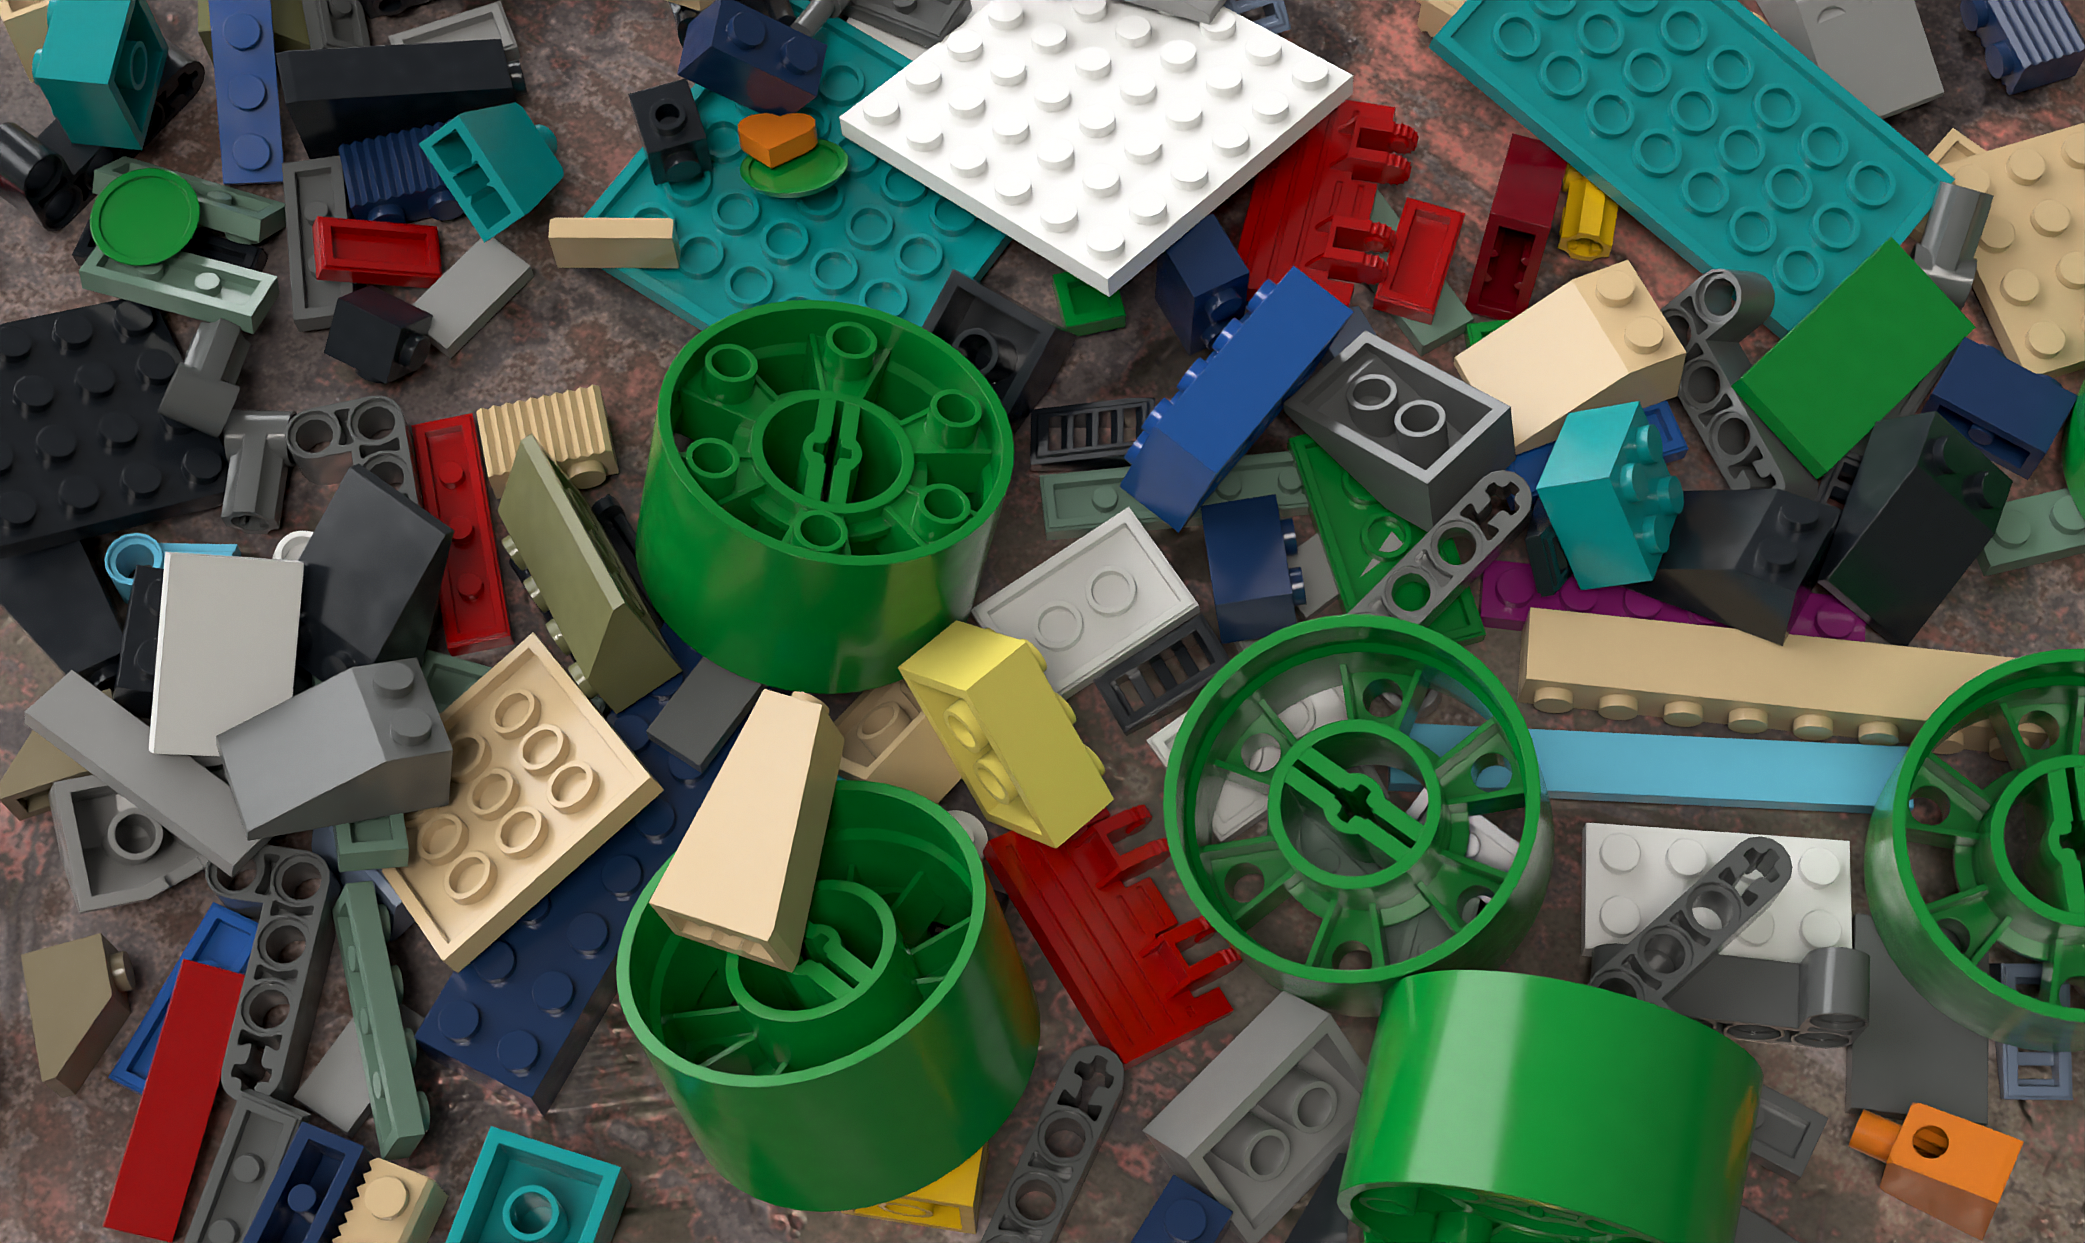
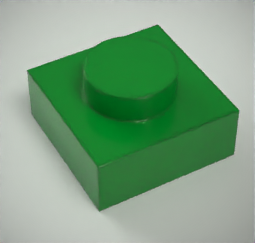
[1052,272,1126,337]

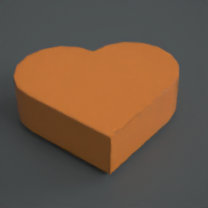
[738,113,818,169]

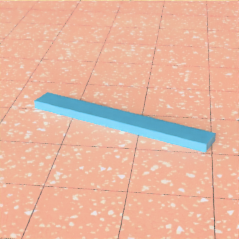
[1388,723,1914,814]

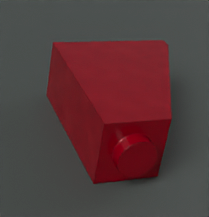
[1465,133,1568,320]

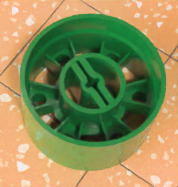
[635,300,1014,694]
[1163,614,1555,1018]
[1864,649,2085,1052]
[616,780,1040,1212]
[1337,970,1764,1243]

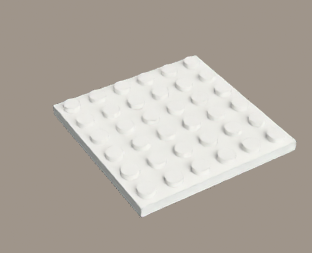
[839,0,1353,297]

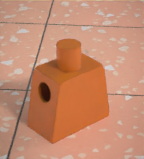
[1848,1102,2024,1241]

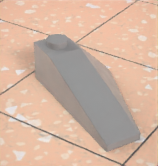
[48,756,230,914]

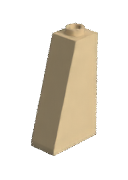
[649,689,845,973]

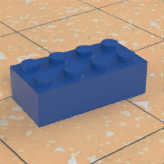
[1119,266,1353,533]

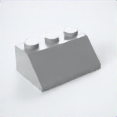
[1142,991,1367,1243]

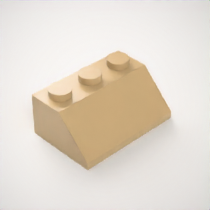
[834,679,962,805]

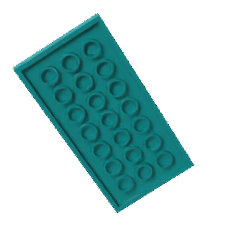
[1429,0,1955,339]

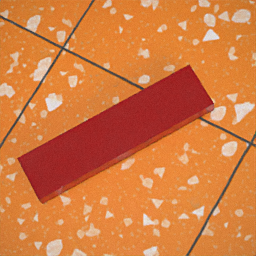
[411,413,514,657]
[102,959,245,1243]

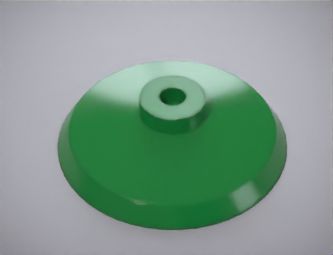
[740,138,848,198]
[90,168,200,266]

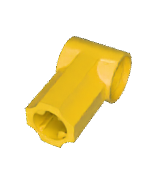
[1558,163,1618,262]

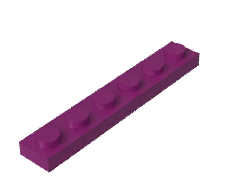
[1478,560,1866,642]

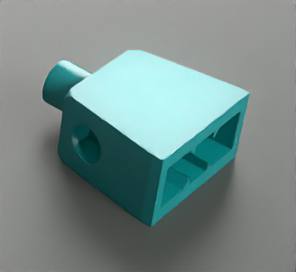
[419,102,564,243]

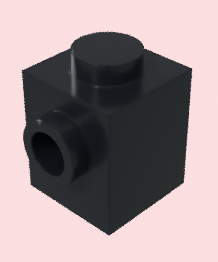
[628,78,713,185]
[324,285,433,384]

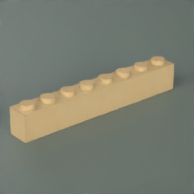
[1517,607,2048,761]

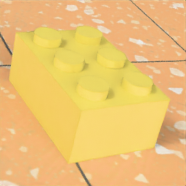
[898,620,1114,849]

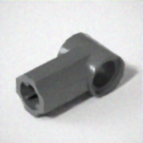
[1910,181,1994,311]
[157,318,251,438]
[221,409,297,534]

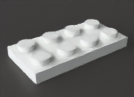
[1581,823,1852,963]

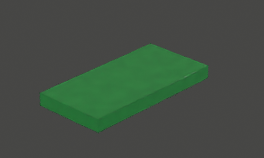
[1731,237,1976,479]
[1287,434,1486,647]

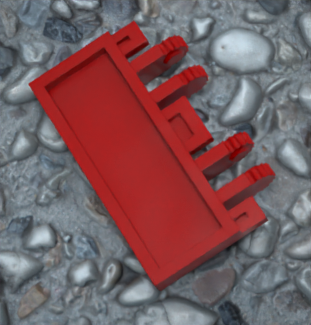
[1237,99,1419,308]
[982,804,1243,1071]

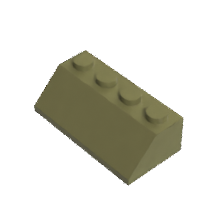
[498,433,683,714]

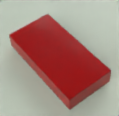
[1372,197,1466,325]
[312,216,442,288]

